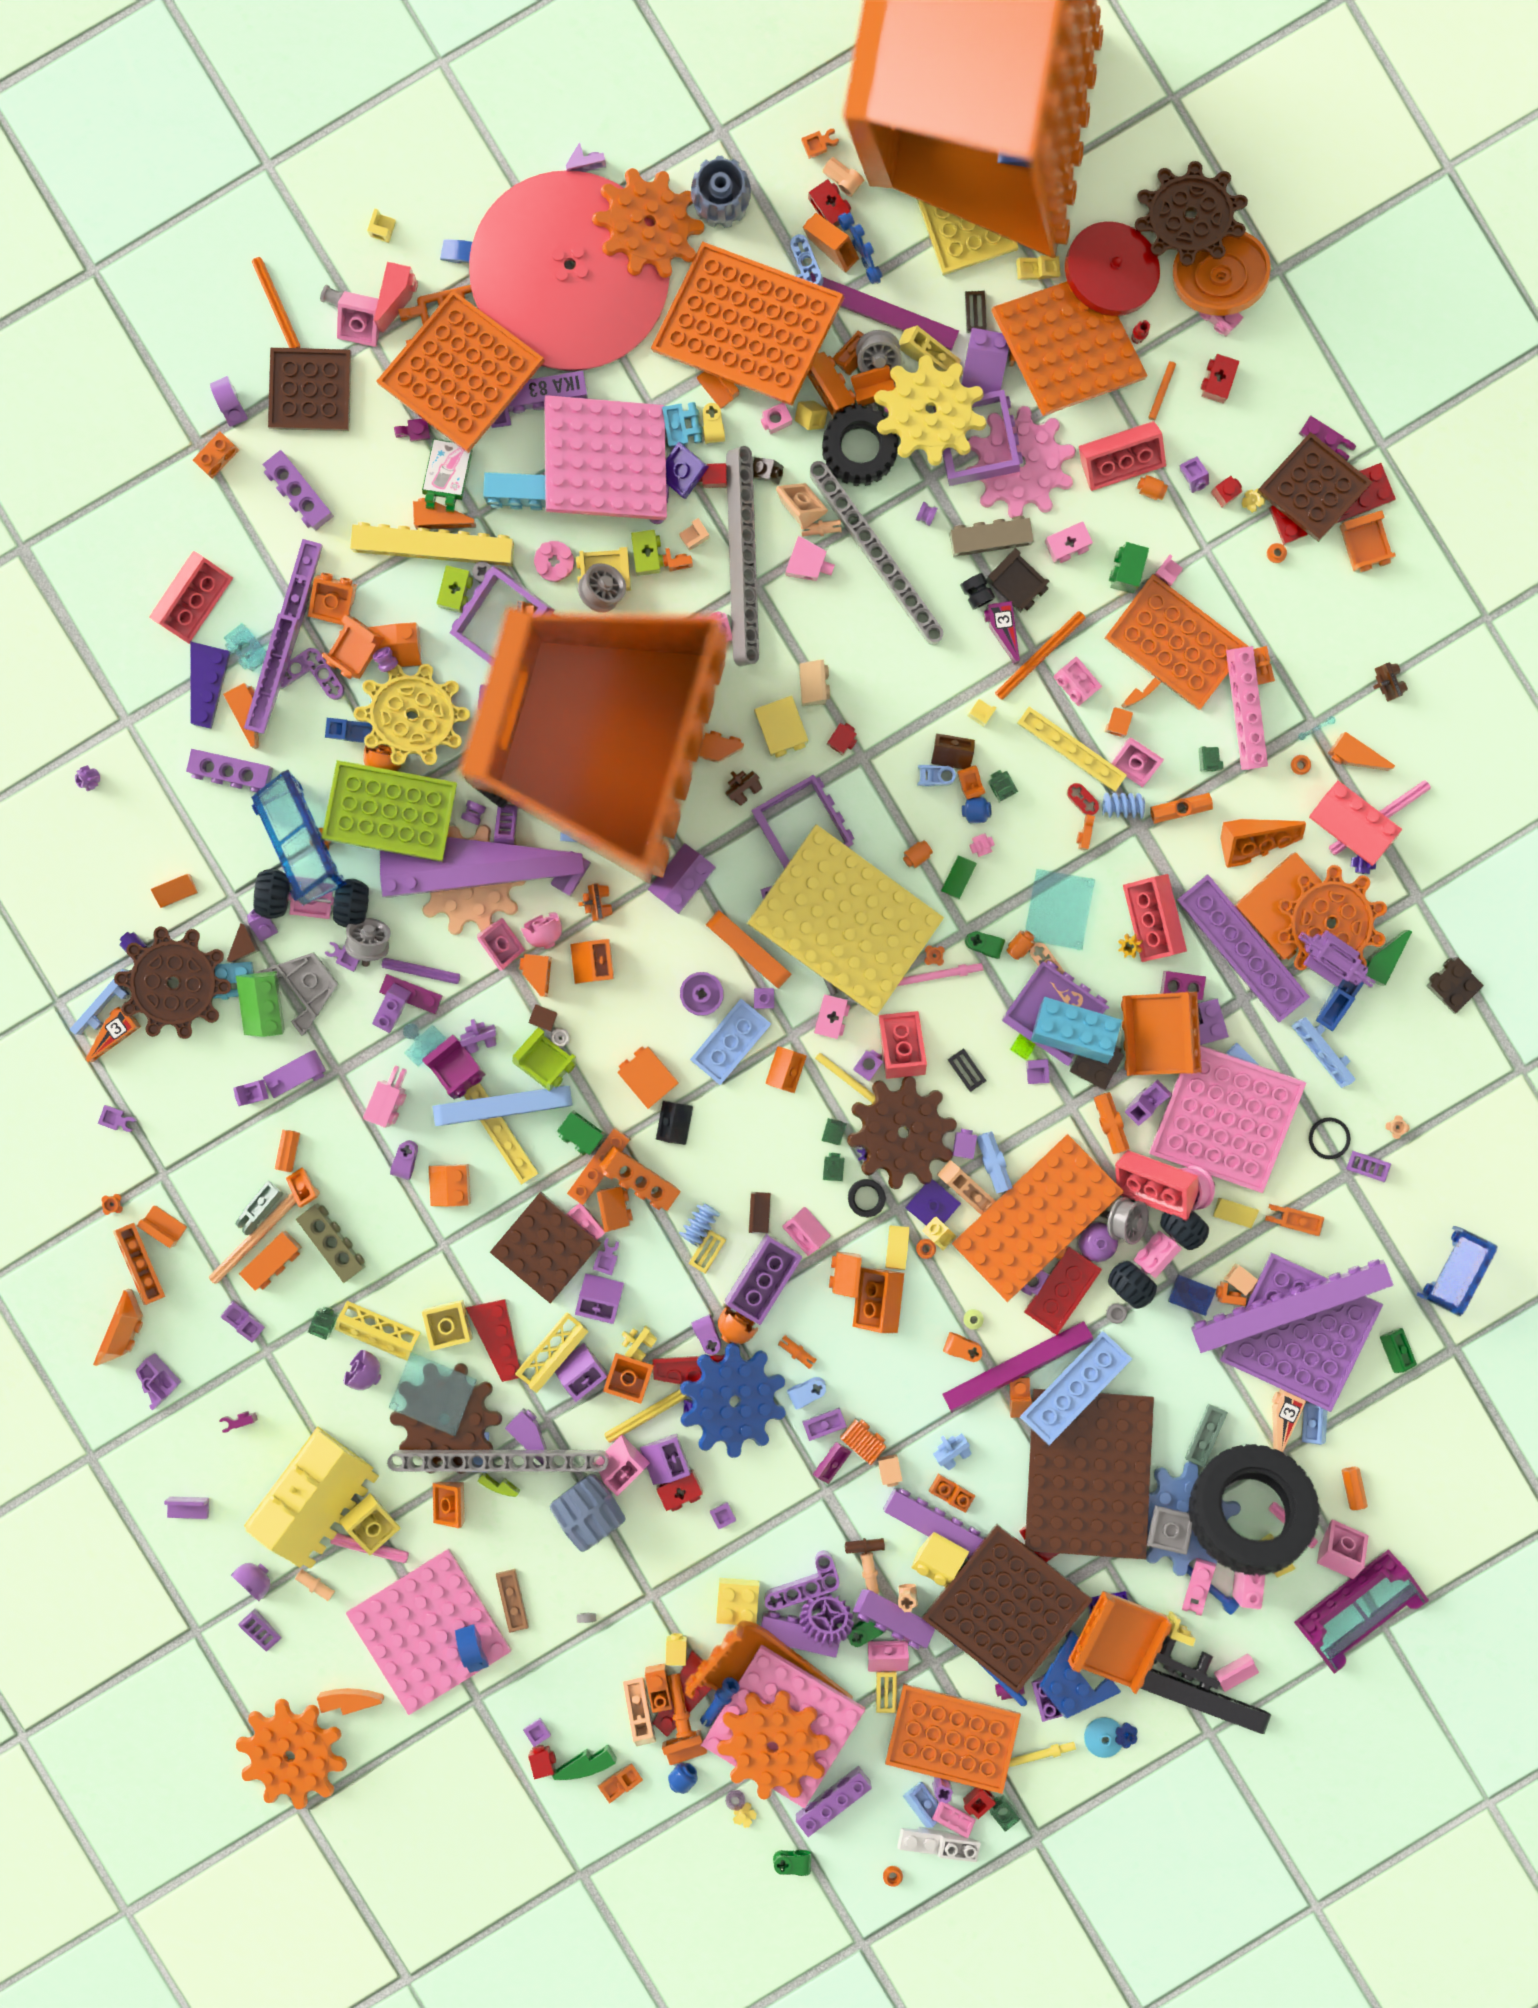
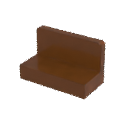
[931,733,975,769]
[749,1191,771,1233]

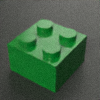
[1108,542,1150,594]
[557,1110,606,1155]

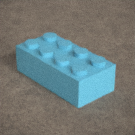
[483,472,546,511]
[1031,997,1122,1064]

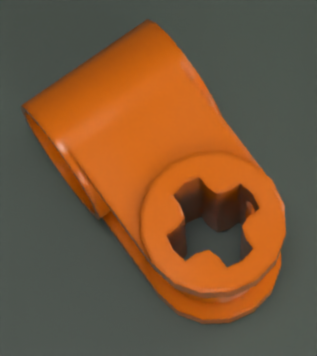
[943,1332,982,1362]

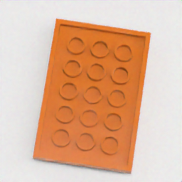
[1104,574,1248,710]
[885,1683,1021,1794]

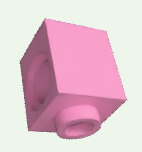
[760,402,792,434]

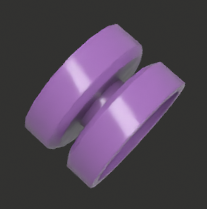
[680,972,724,1015]

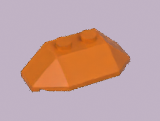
[93,1288,143,1366]

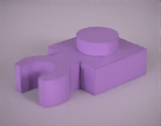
[325,942,360,972]
[97,1105,137,1132]
[593,1238,619,1276]

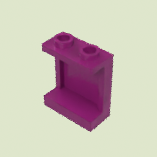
[422,1035,486,1100]

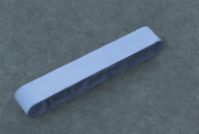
[432,1086,573,1126]

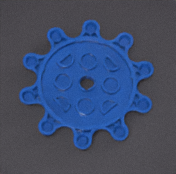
[680,1343,786,1458]

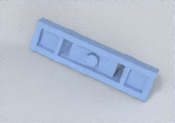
[69,969,130,1035]
[1291,1017,1356,1088]

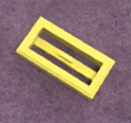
[688,1230,726,1274]
[876,1671,897,1713]

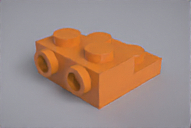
[308,573,357,626]

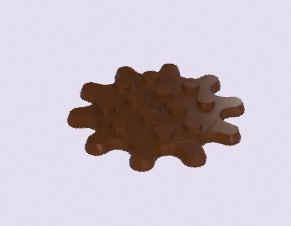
[1135,161,1248,267]
[114,926,231,1039]
[847,1076,957,1189]
[389,1363,503,1474]

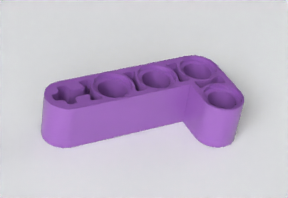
[764,1550,840,1611]

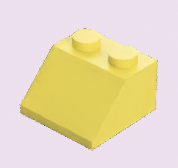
[339,1493,401,1555]
[911,1532,969,1587]

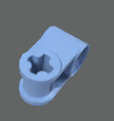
[917,765,956,787]
[787,1377,826,1409]

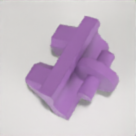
[460,1019,497,1054]

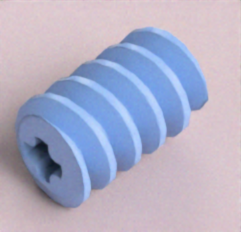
[1102,792,1145,819]
[679,1202,720,1247]

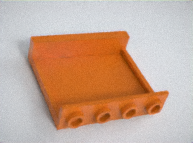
[1234,852,1334,960]
[1121,992,1202,1076]
[1068,1591,1172,1694]

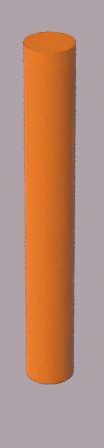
[1148,361,1176,421]

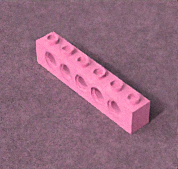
[1226,646,1268,770]

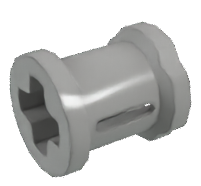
[320,284,344,308]

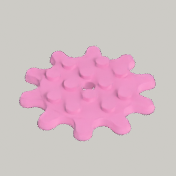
[965,406,1076,519]

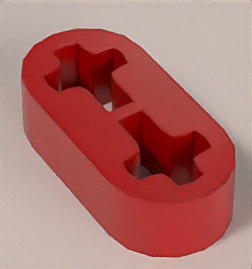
[1066,783,1099,815]

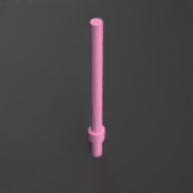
[898,963,983,986]

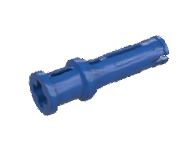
[700,1677,740,1727]

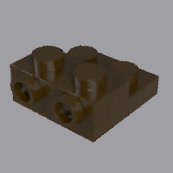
[1426,957,1484,1014]
[1069,1046,1124,1090]

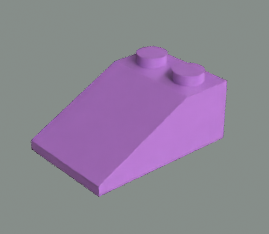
[961,328,1009,394]

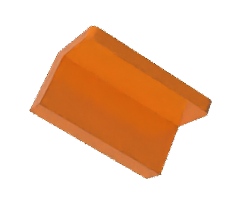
[850,365,895,406]
[697,372,739,409]
[765,1046,807,1093]
[137,1205,187,1248]
[662,1730,707,1765]

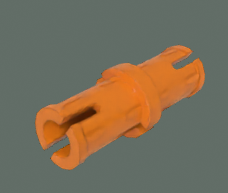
[778,1335,817,1369]

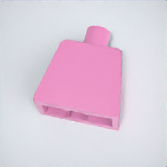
[785,536,835,581]

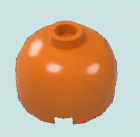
[363,745,402,771]
[718,1306,758,1344]

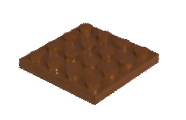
[268,347,352,431]
[1257,432,1372,542]
[489,1192,602,1304]

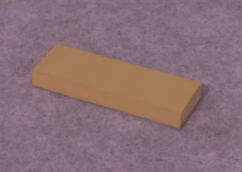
[495,1568,529,1633]

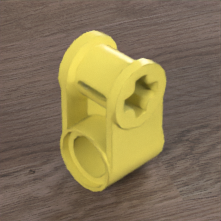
[703,403,725,444]

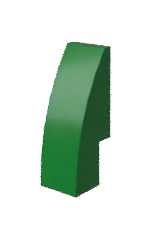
[552,1745,617,1780]

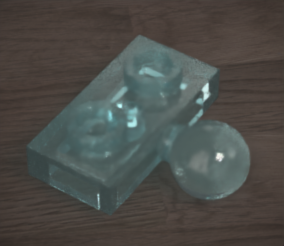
[403,1024,446,1067]

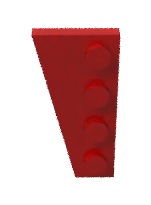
[466,1299,520,1382]
[652,1354,725,1384]
[653,1650,712,1737]

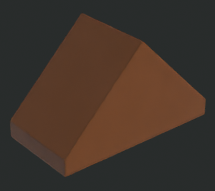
[226,923,260,963]

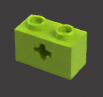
[631,529,664,576]
[436,565,474,613]

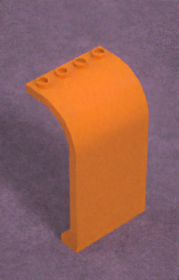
[685,1621,853,1700]

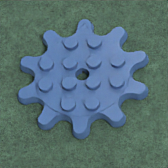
[1146,1461,1241,1576]

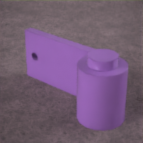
[263,1050,326,1098]

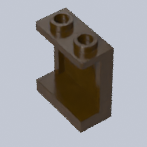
[986,547,1050,613]

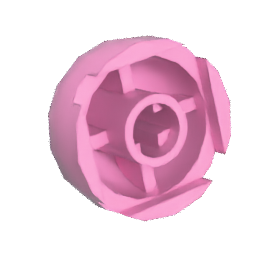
[521,912,562,949]

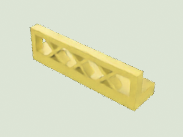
[335,1301,420,1361]
[515,1312,589,1393]

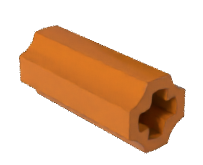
[275,1129,300,1172]
[1341,1466,1368,1510]

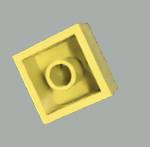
[422,1299,473,1351]
[716,1578,759,1625]

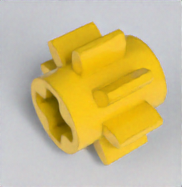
[1118,933,1143,958]

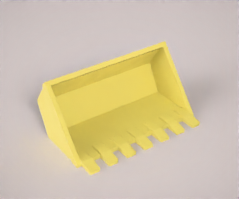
[244,1426,379,1569]

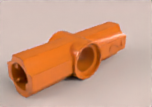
[1150,793,1213,824]
[1093,1092,1130,1154]

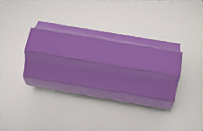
[932,1777,953,1804]

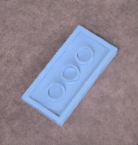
[690,999,771,1085]

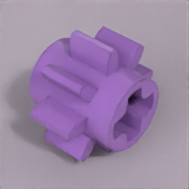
[74,765,100,792]

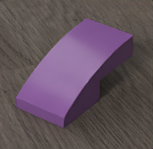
[220,1300,265,1343]

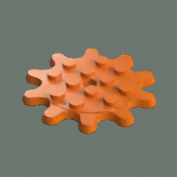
[592,168,705,278]
[1277,865,1387,970]
[717,1690,831,1800]
[236,1699,347,1810]

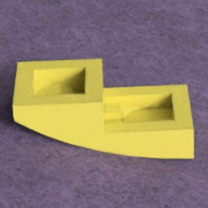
[1016,255,1061,280]
[885,1225,909,1270]

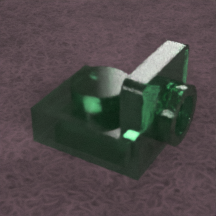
[823,1152,845,1181]

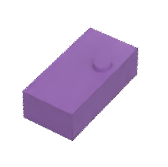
[724,1233,803,1325]

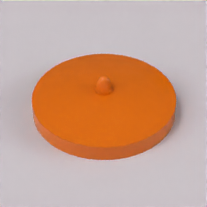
[1173,232,1271,316]

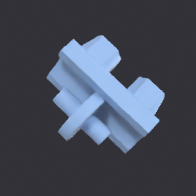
[933,1433,972,1470]

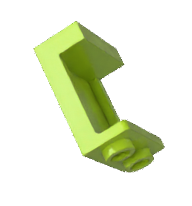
[512,1027,576,1092]

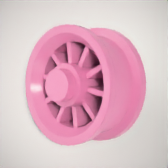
[1180,1165,1215,1211]

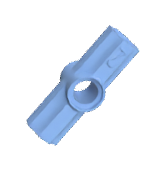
[977,1131,1012,1194]

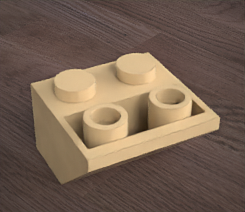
[799,659,830,706]

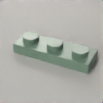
[1185,1403,1228,1467]

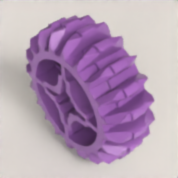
[799,1593,854,1647]

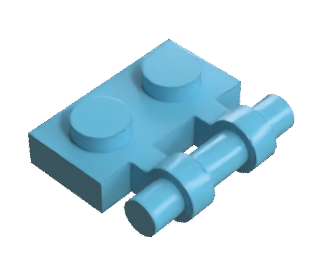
[662,402,703,448]
[213,962,253,1000]

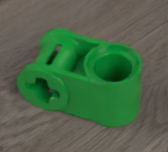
[965,931,1005,959]
[847,1620,884,1647]
[773,1850,811,1876]

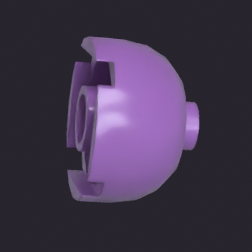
[1078,1222,1118,1262]
[343,1350,381,1391]
[231,1563,270,1602]

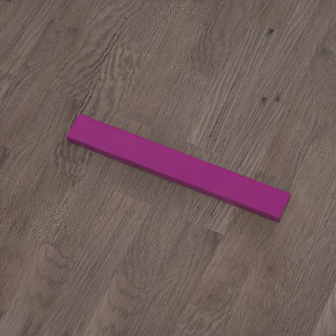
[810,272,959,351]
[942,1321,1094,1413]

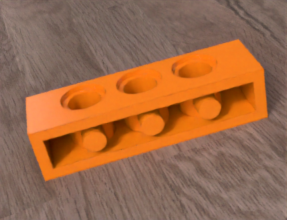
[567,1127,631,1205]
[599,1146,681,1211]
[112,1223,165,1305]

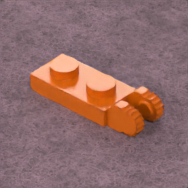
[1265,1204,1325,1236]

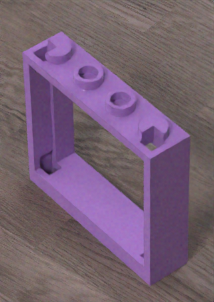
[933,389,1023,486]
[449,566,555,665]
[751,774,855,868]

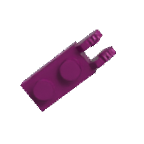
[1298,415,1356,461]

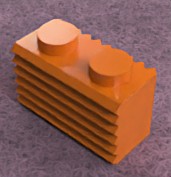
[840,1418,886,1465]

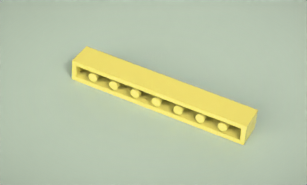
[350,522,514,567]

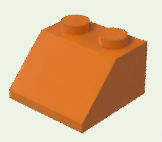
[519,954,552,997]
[429,1164,471,1207]
[597,1186,633,1232]
[829,1251,862,1298]
[603,1353,654,1404]

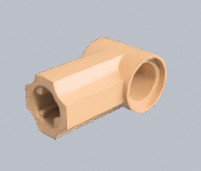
[822,157,864,197]
[898,1584,918,1612]

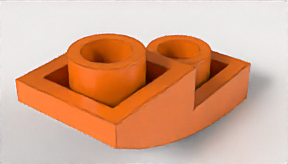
[928,1473,975,1513]

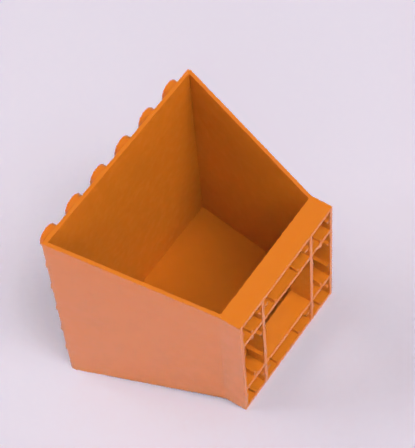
[842,0,1104,258]
[459,606,729,883]

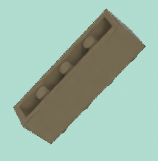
[949,516,1034,557]

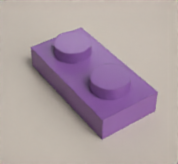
[802,1407,847,1441]

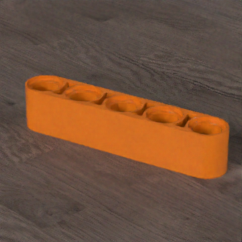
[705,910,792,989]

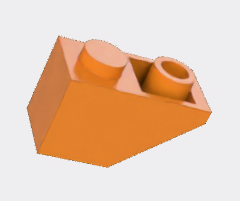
[699,731,744,763]
[645,1663,672,1713]

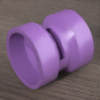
[460,800,486,826]

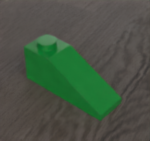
[1365,930,1412,986]

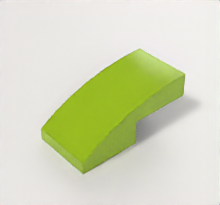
[477,1473,520,1497]

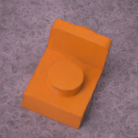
[663,548,693,572]
[1216,1281,1246,1306]

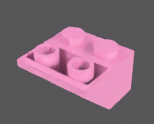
[595,1434,650,1496]

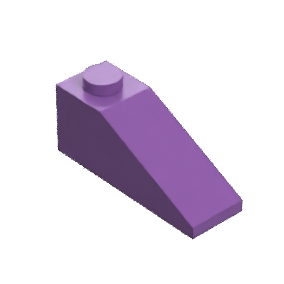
[505,1408,547,1465]

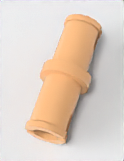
[801,519,842,537]
[860,1552,879,1594]
[295,1569,335,1602]

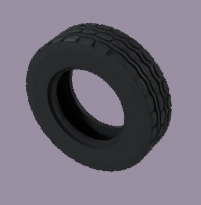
[1189,1444,1320,1576]

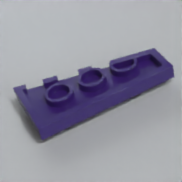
[190,641,231,729]

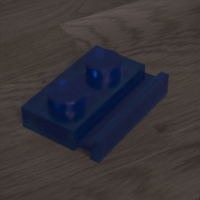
[1168,1274,1216,1316]

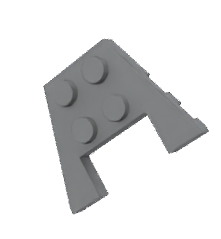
[256,952,339,1036]

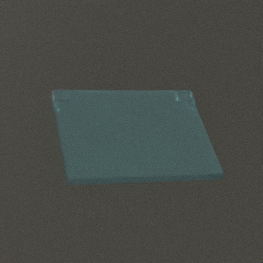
[1025,869,1095,950]
[389,1352,477,1436]

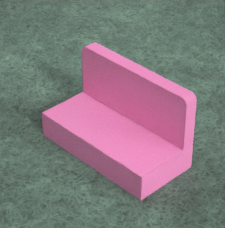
[782,1206,830,1256]
[868,1641,909,1672]
[1214,1654,1259,1692]

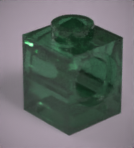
[988,770,1018,802]
[307,1307,338,1340]
[989,1794,1021,1832]

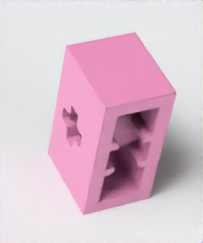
[1044,521,1093,563]
[814,994,850,1039]

